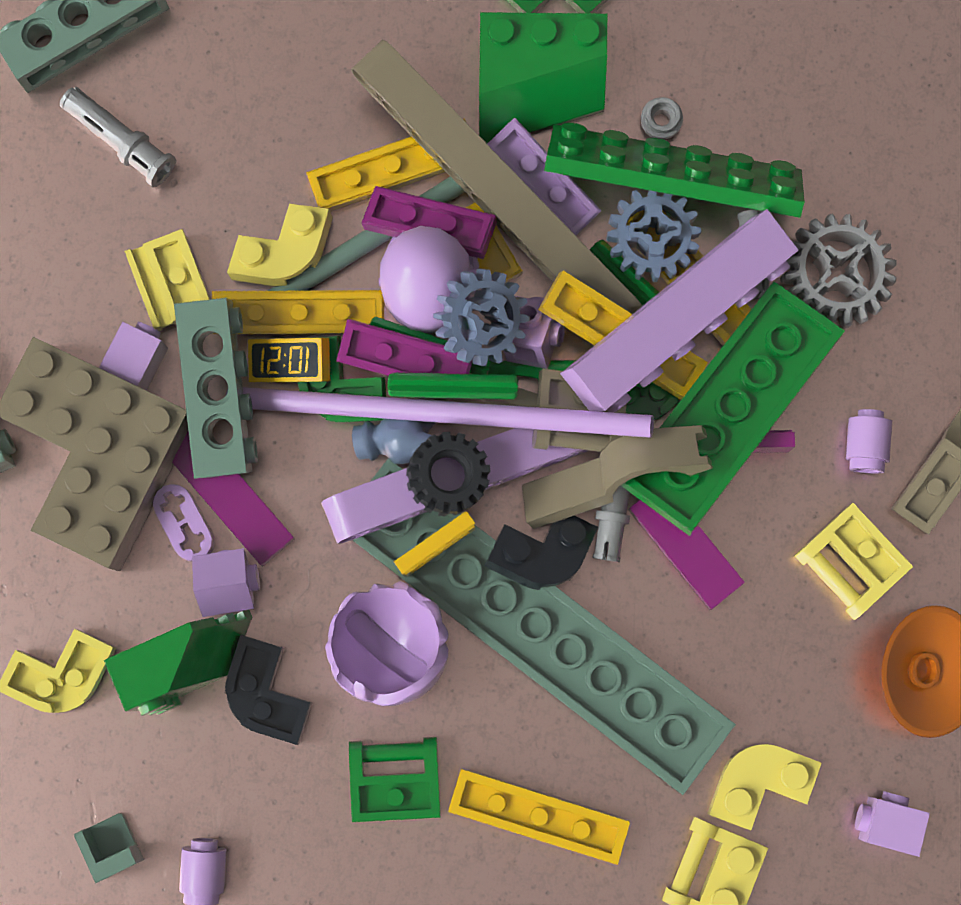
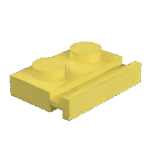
[124,229,210,331]

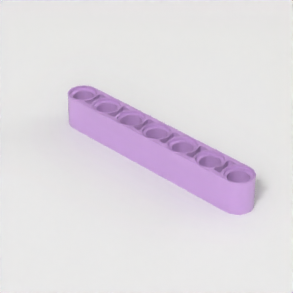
[321,428,605,544]

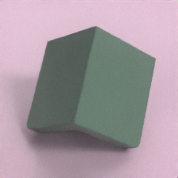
[74,813,144,884]

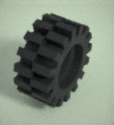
[406,432,491,516]

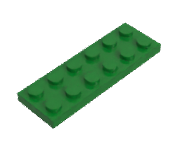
[544,123,805,218]
[621,281,845,536]

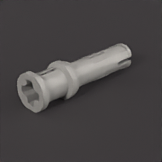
[60,87,176,187]

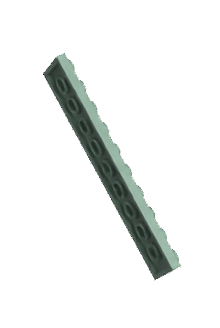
[352,458,736,795]

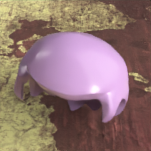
[325,581,448,706]

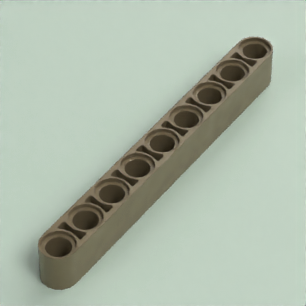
[351,39,642,314]

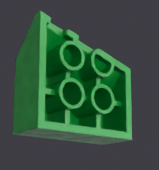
[479,12,608,144]
[104,610,253,716]

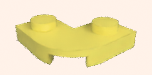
[227,204,333,286]
[0,629,116,713]
[708,744,822,831]

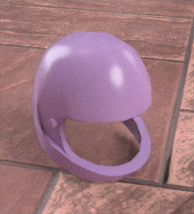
[379,226,479,334]

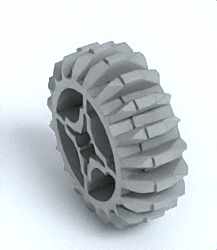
[780,214,897,329]

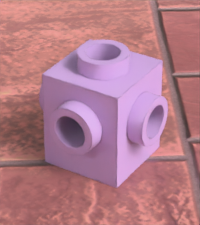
[504,296,565,369]

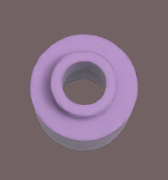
[846,409,892,474]
[179,838,226,905]

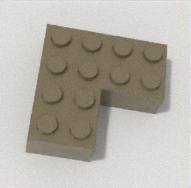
[0,337,188,571]

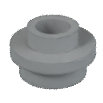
[641,97,683,140]

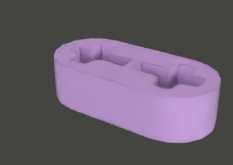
[153,484,215,562]

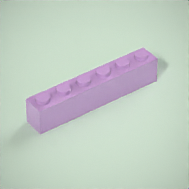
[560,209,799,413]

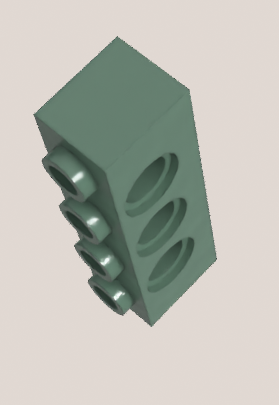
[0,0,170,93]
[174,298,258,479]

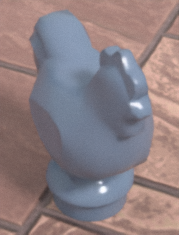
[352,419,436,464]

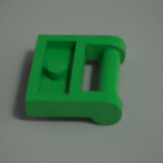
[349,737,441,822]

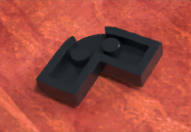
[484,515,598,590]
[225,635,312,745]

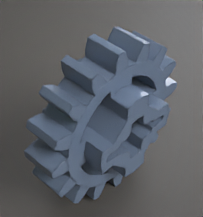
[606,190,701,282]
[433,268,530,366]

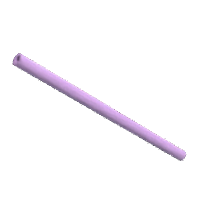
[226,387,654,438]

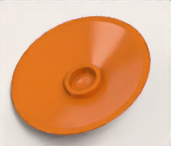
[881,605,961,738]

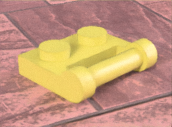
[794,503,913,620]
[662,817,768,905]

